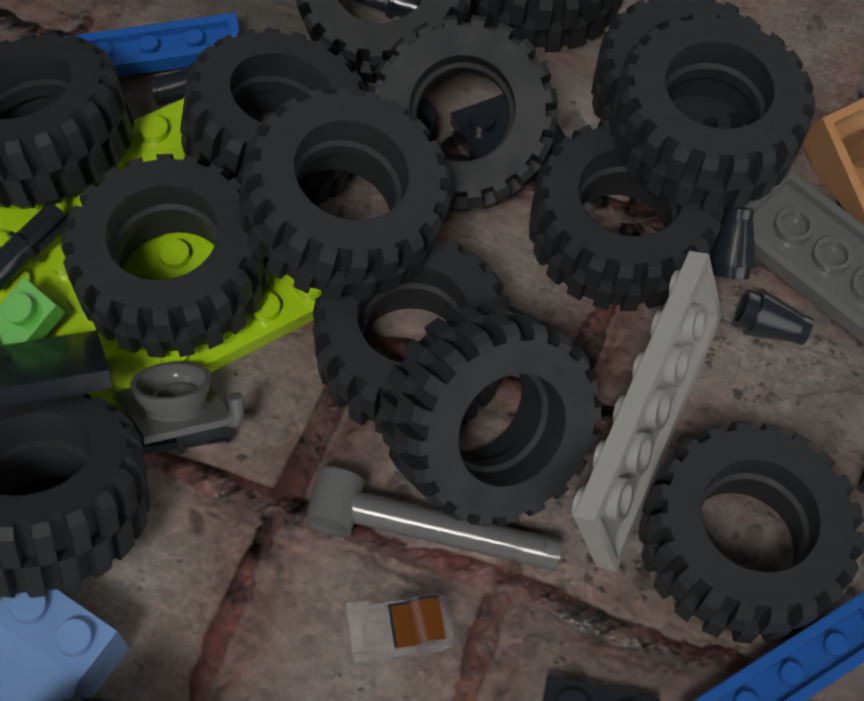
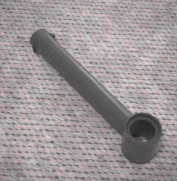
[304,467,563,572]

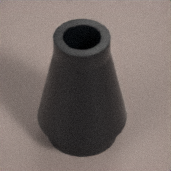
[709,206,756,279]
[733,289,813,345]

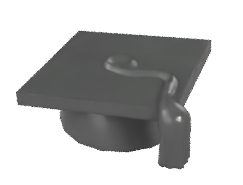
[113,362,244,444]

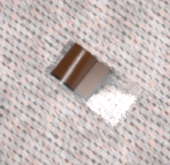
[346,595,456,668]

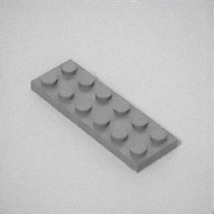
[572,251,723,572]

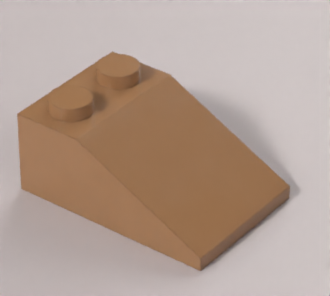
[803,97,864,225]

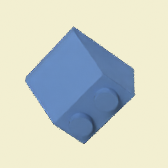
[0,589,129,701]

